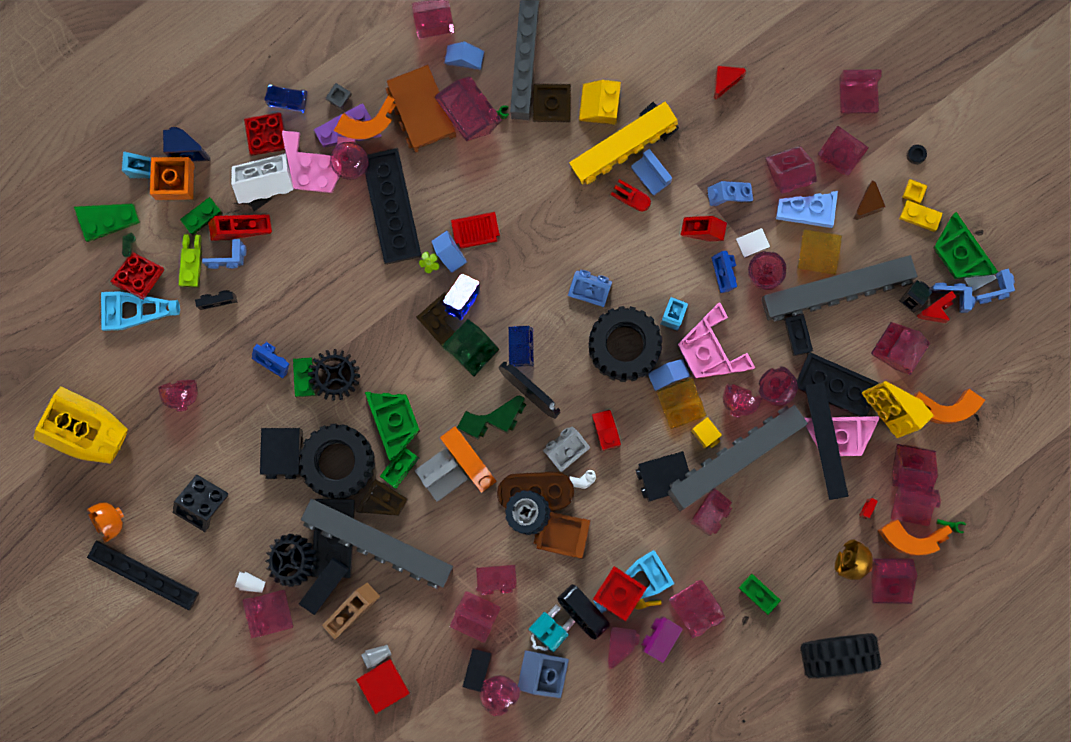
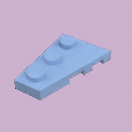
[776,191,838,228]

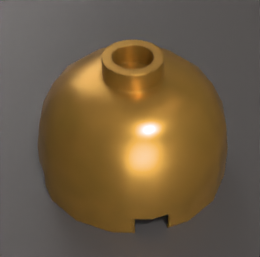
[835,539,873,580]

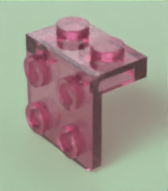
[669,580,726,639]

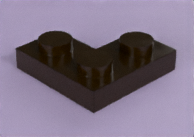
[416,292,458,346]

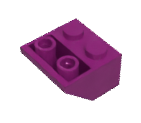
[641,616,683,663]

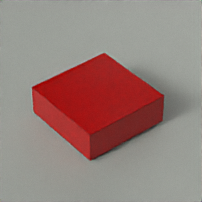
[859,498,878,519]

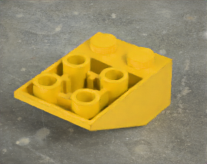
[862,381,934,438]

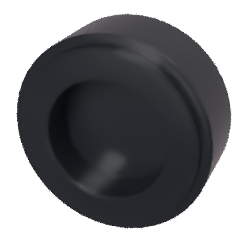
[907,145,927,165]

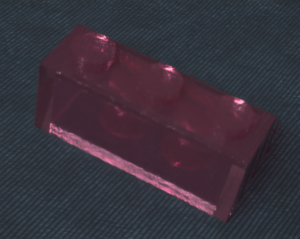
[434,76,502,142]

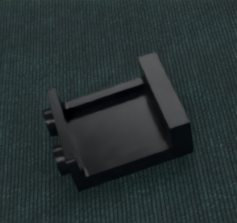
[260,428,303,479]
[635,451,689,502]

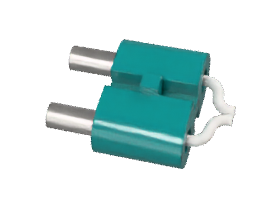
[528,605,575,653]

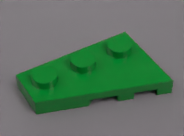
[74,204,141,242]

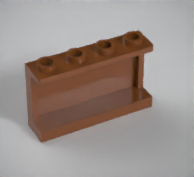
[385,65,457,153]

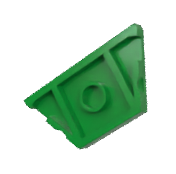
[933,212,998,279]
[365,392,420,461]

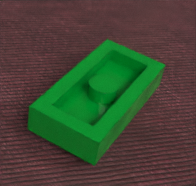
[180,197,222,236]
[293,357,315,397]
[380,447,419,489]
[738,573,781,615]

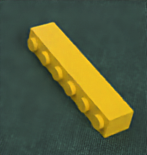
[569,101,678,185]

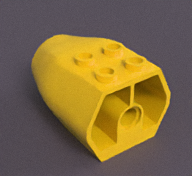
[33,387,128,464]

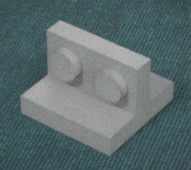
[414,448,469,502]

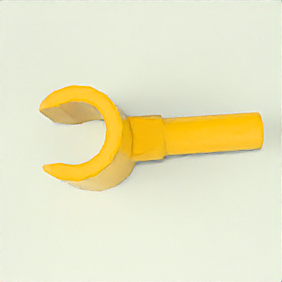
[635,599,662,610]

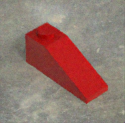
[208,214,272,241]

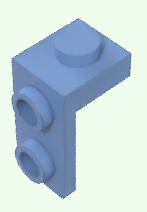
[707,181,753,206]
[202,239,247,269]
[975,269,1015,305]
[929,283,975,313]

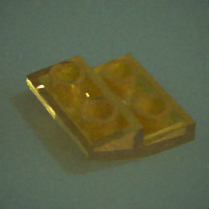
[797,229,842,275]
[656,378,707,429]

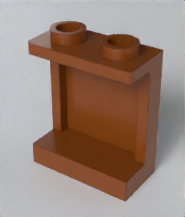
[533,512,590,559]

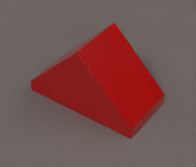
[714,66,746,100]

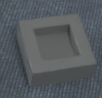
[326,83,352,110]

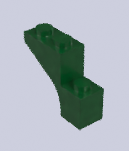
[457,395,527,440]

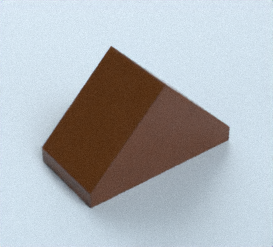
[853,180,886,220]

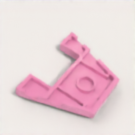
[282,131,356,193]
[677,303,755,379]

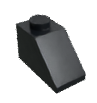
[899,280,932,313]

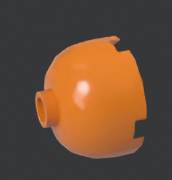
[86,502,124,542]

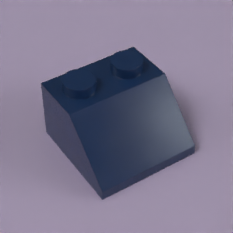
[163,127,210,162]

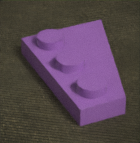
[314,103,381,147]

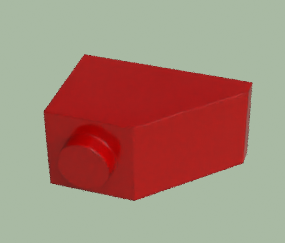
[681,216,727,241]
[592,410,621,452]

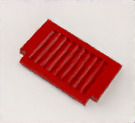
[451,212,500,249]

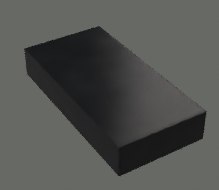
[462,648,492,692]

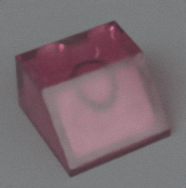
[412,0,455,39]
[818,126,869,176]
[765,146,817,193]
[892,444,938,493]
[690,488,732,536]
[871,558,918,604]
[607,627,639,669]

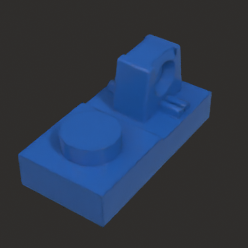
[711,251,737,293]
[251,342,289,379]

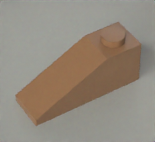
[322,582,380,640]

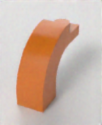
[334,95,396,139]
[914,389,985,424]
[440,426,497,493]
[877,519,952,555]

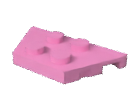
[804,416,879,456]

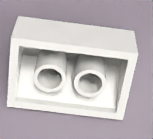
[232,153,293,204]

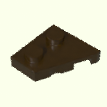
[356,479,409,516]

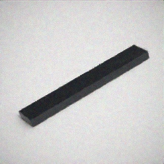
[805,382,849,500]
[87,540,199,610]

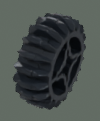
[308,349,360,401]
[265,534,318,587]

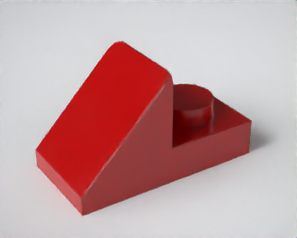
[917,291,957,323]

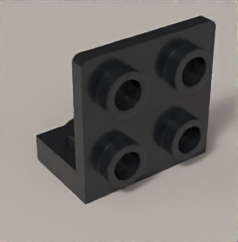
[173,475,228,532]

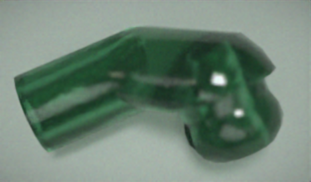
[122,233,136,257]

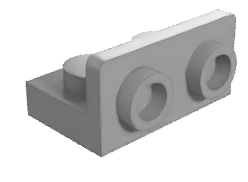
[543,427,591,472]

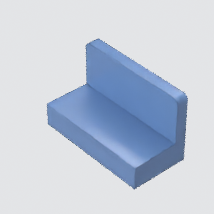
[631,149,672,195]

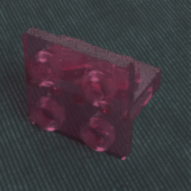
[450,591,501,643]

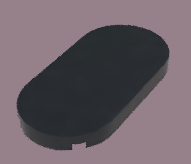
[498,362,561,419]

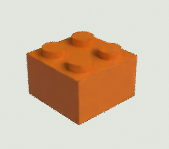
[150,157,194,200]

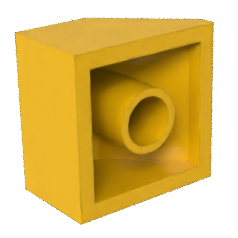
[579,80,621,125]

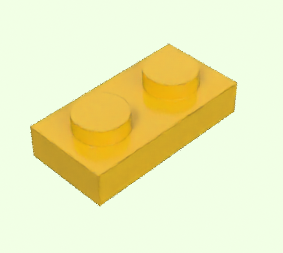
[899,200,943,232]

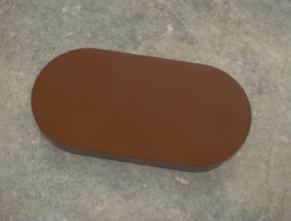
[497,472,575,512]

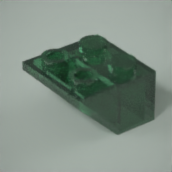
[442,319,500,377]

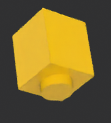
[691,417,722,449]

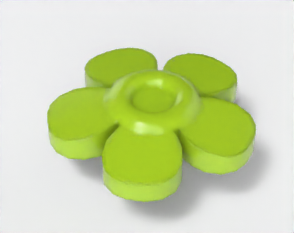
[419,252,440,273]

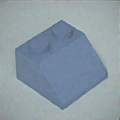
[517,650,569,698]

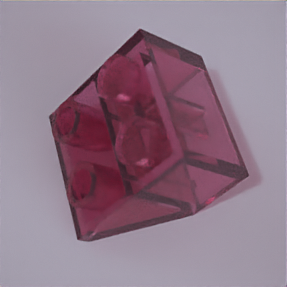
[871,322,930,375]

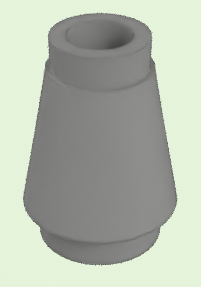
[361,645,392,669]

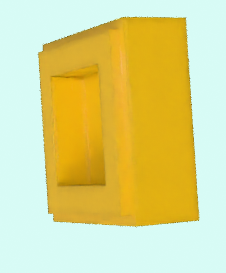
[902,179,927,204]

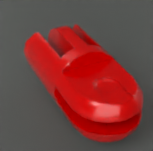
[610,179,651,212]

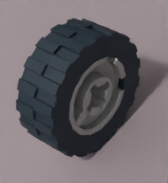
[505,490,551,535]

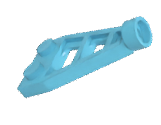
[101,291,180,331]
[593,550,675,613]

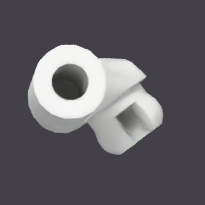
[570,470,596,489]

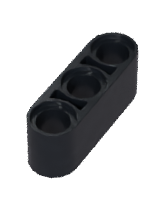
[557,584,610,640]

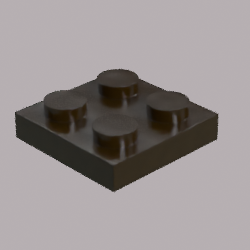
[533,84,571,122]

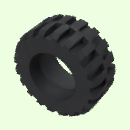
[588,306,662,382]
[298,424,375,499]
[800,633,882,679]

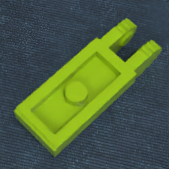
[179,234,202,287]

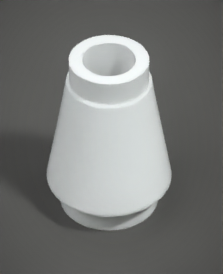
[235,572,265,593]

